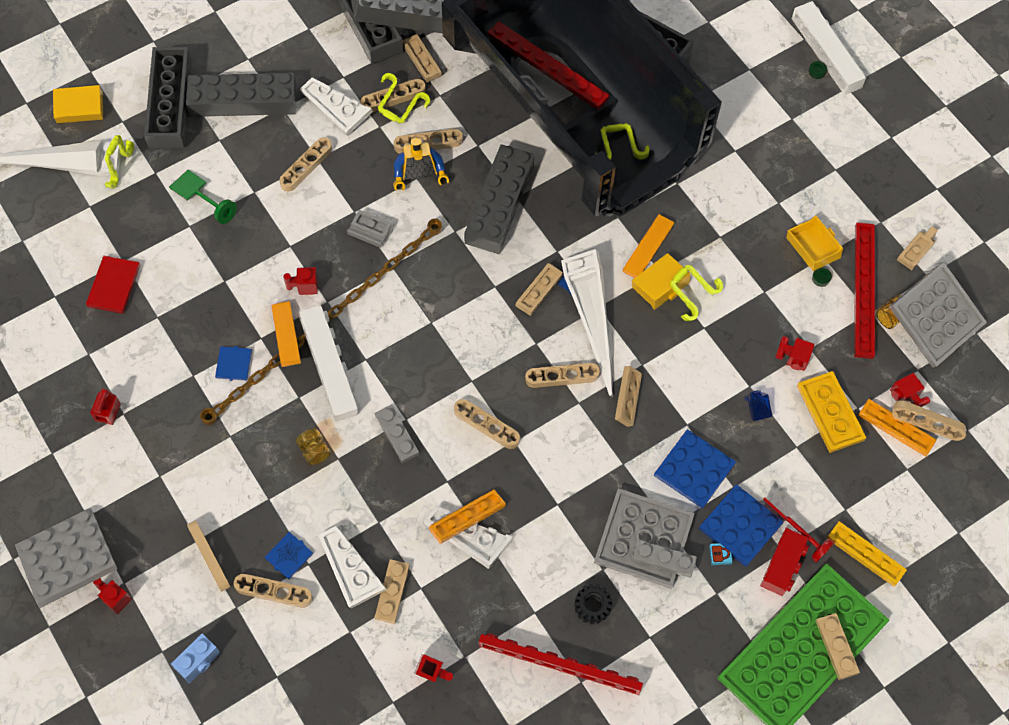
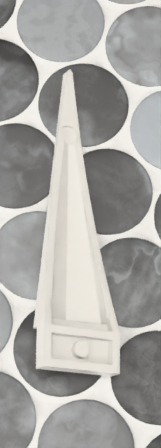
[0,140,121,177]
[561,249,614,398]

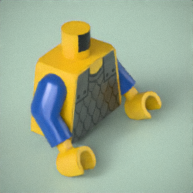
[393,138,449,191]

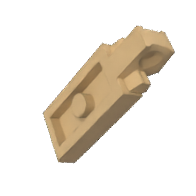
[897,226,938,271]

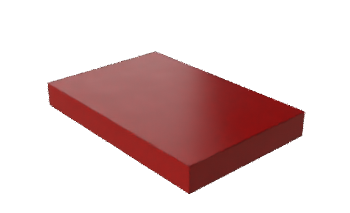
[86,255,140,314]

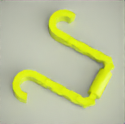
[378,73,430,124]
[595,123,649,160]
[104,135,134,189]
[670,265,723,321]

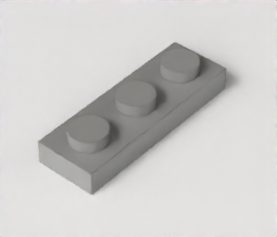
[375,405,419,463]
[632,540,697,578]

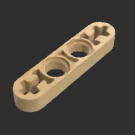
[360,79,426,112]
[394,129,463,154]
[279,137,332,192]
[525,363,600,388]
[454,399,520,449]
[892,401,966,441]
[187,520,230,592]
[234,574,313,608]

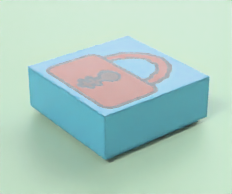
[709,543,732,565]

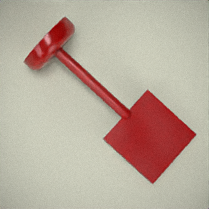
[763,497,835,563]

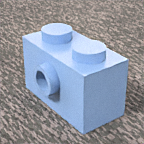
[171,634,220,684]

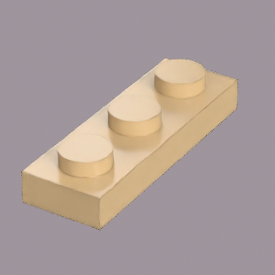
[402,34,442,83]
[516,263,563,316]
[615,366,642,427]
[374,559,410,624]
[815,613,860,680]

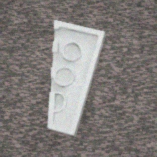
[300,78,373,136]
[424,506,513,569]
[318,526,387,608]

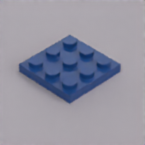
[654,429,736,509]
[699,484,784,567]

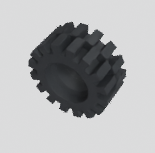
[574,584,612,624]

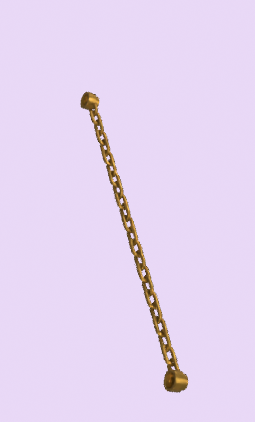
[200,219,442,425]

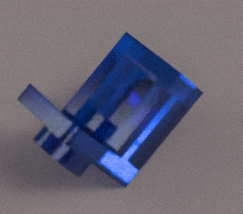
[744,390,773,421]

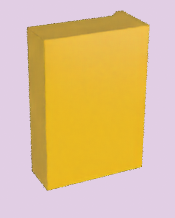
[53,85,103,123]
[786,215,843,271]
[632,253,691,310]

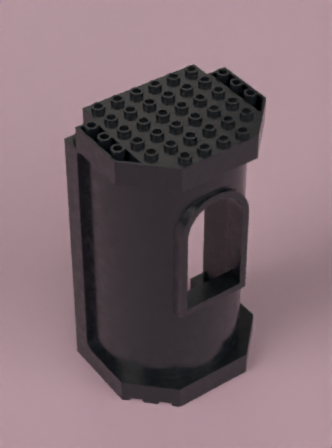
[442,0,722,217]

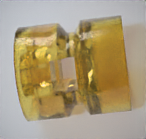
[876,295,902,329]
[296,428,331,466]

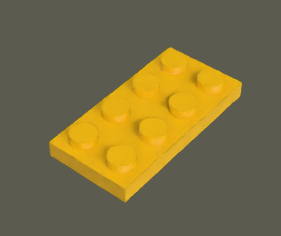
[797,371,866,453]

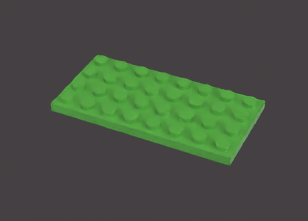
[717,563,890,725]

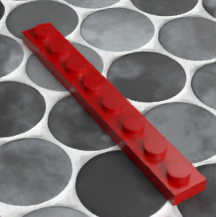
[488,21,609,110]
[854,222,875,359]
[479,633,643,695]

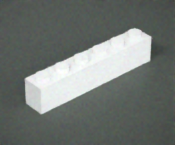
[792,1,866,95]
[299,305,360,422]

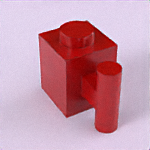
[283,267,318,295]
[775,336,815,371]
[890,372,930,407]
[90,389,121,425]
[93,578,132,615]
[414,654,453,682]

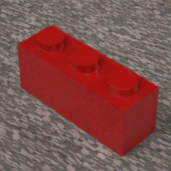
[760,528,809,596]

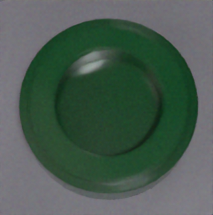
[808,61,827,79]
[812,267,832,287]

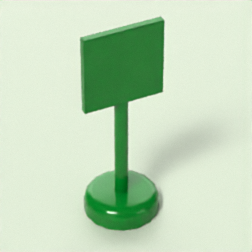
[169,170,237,224]

